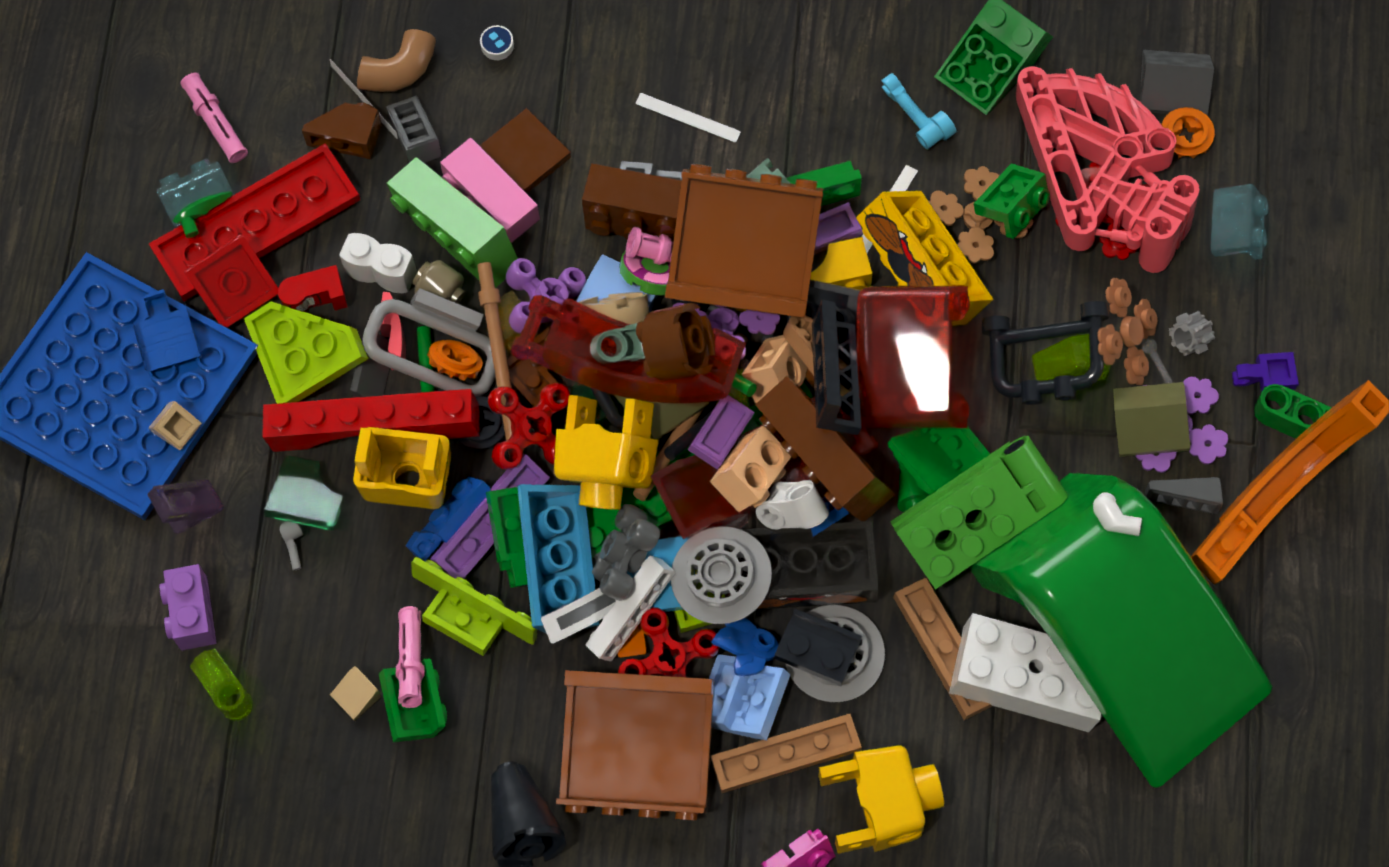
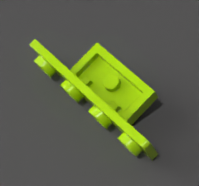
[411,557,537,656]

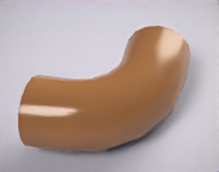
[357,29,436,92]

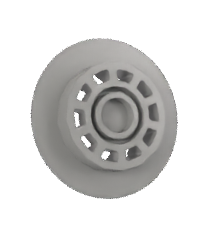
[671,527,772,624]
[785,605,885,702]

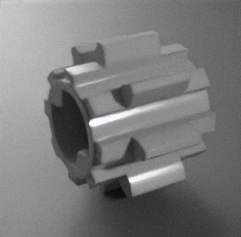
[1169,311,1215,356]

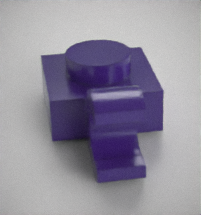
[1232,352,1299,392]

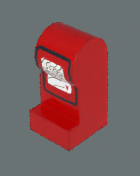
[278,265,348,312]

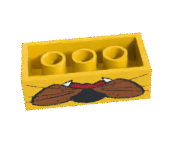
[856,191,994,328]

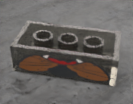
[729,521,878,610]

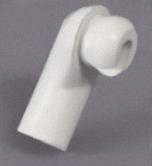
[1093,492,1142,536]

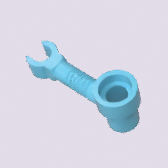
[881,73,957,149]

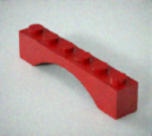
[263,389,479,452]

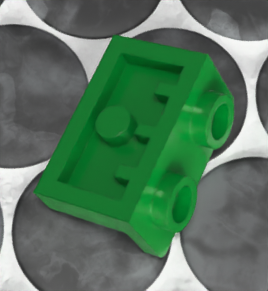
[973,164,1050,239]

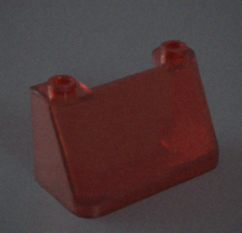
[857,285,970,429]

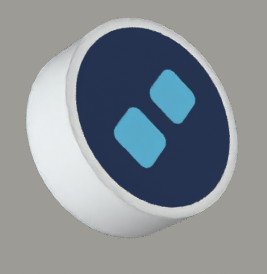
[480,25,514,60]

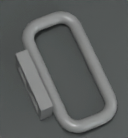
[362,288,496,397]

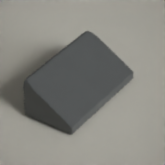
[350,329,390,398]

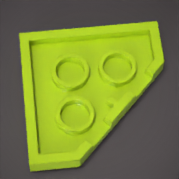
[244,302,368,404]

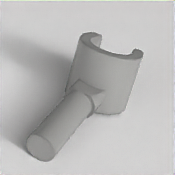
[279,518,303,570]

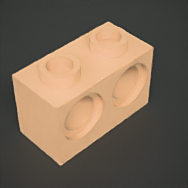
[709,425,791,512]

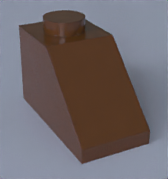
[302,102,382,159]

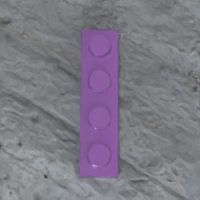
[430,454,550,579]

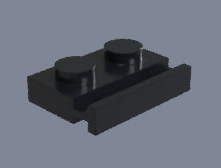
[774,609,862,686]

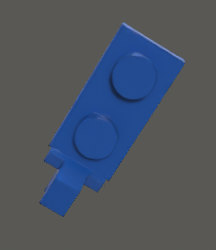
[405,477,491,561]

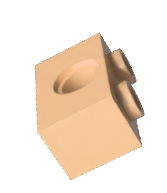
[742,335,807,403]

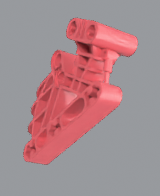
[1016,66,1200,273]

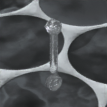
[1142,339,1173,384]

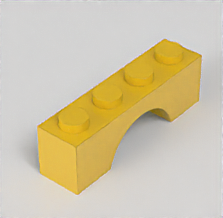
[736,237,872,312]

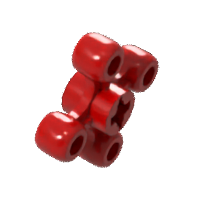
[488,383,570,470]
[618,607,720,678]

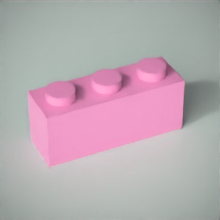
[440,137,540,243]

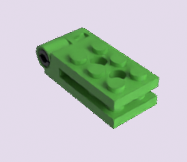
[890,436,1068,589]

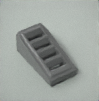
[386,96,442,163]
[1144,477,1223,514]

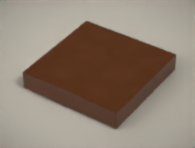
[479,108,571,194]

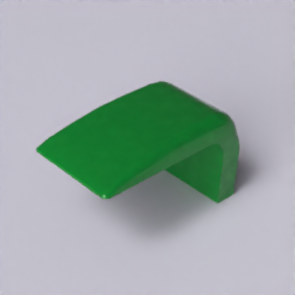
[969,473,1272,788]

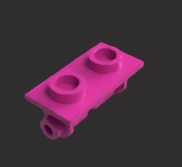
[761,829,835,867]

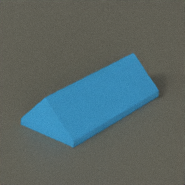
[517,484,599,634]

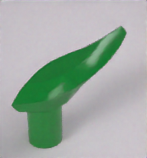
[173,191,232,238]

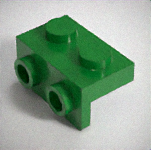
[379,658,447,742]

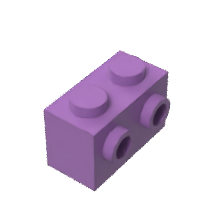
[160,564,217,651]

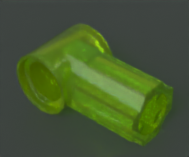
[190,648,253,721]

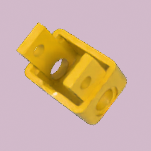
[554,395,659,510]
[353,427,451,509]
[818,745,944,854]

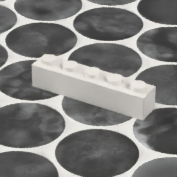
[585,555,676,661]

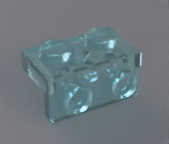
[155,158,234,227]
[1210,184,1268,259]

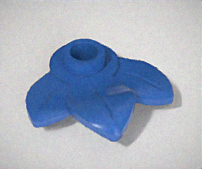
[712,618,779,676]

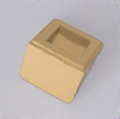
[148,401,202,450]
[330,666,381,721]

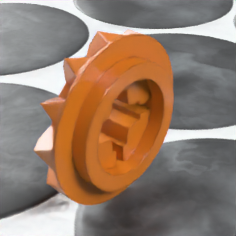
[1161,107,1215,159]
[427,340,483,381]

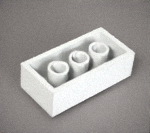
[949,613,1101,732]

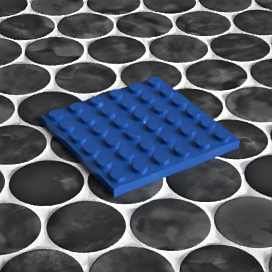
[0,252,258,520]

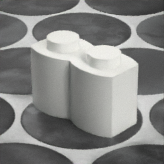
[339,233,417,293]

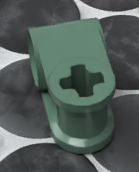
[590,323,645,364]

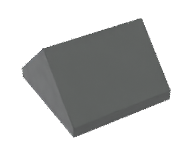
[1140,50,1214,115]

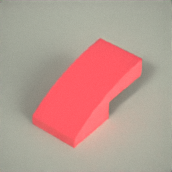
[380,292,406,370]

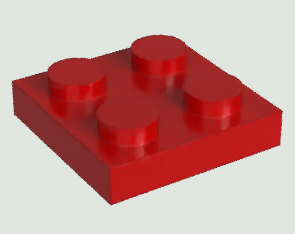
[184,234,278,328]

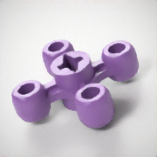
[506,258,587,342]

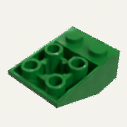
[934,0,1053,115]

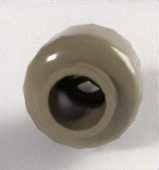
[412,260,465,304]

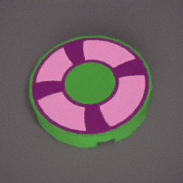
[619,250,670,296]

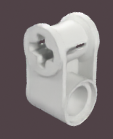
[756,480,829,530]

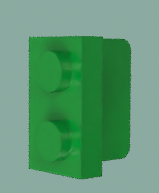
[888,403,990,495]

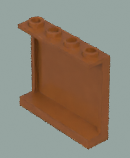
[665,164,823,318]
[556,670,714,820]

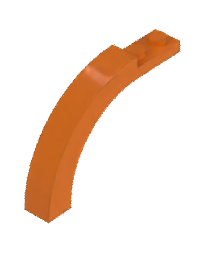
[1191,380,1389,585]

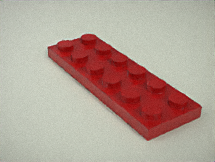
[149,143,361,301]

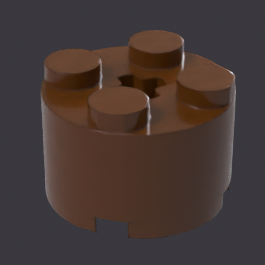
[636,303,715,382]

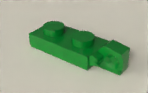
[486,487,528,587]

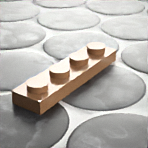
[893,578,992,720]
[711,714,862,793]

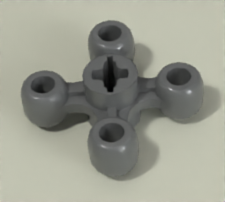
[592,504,660,601]

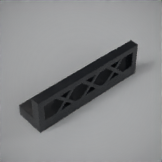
[811,300,861,435]

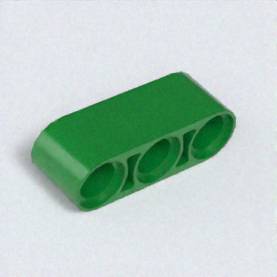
[1254,384,1349,455]

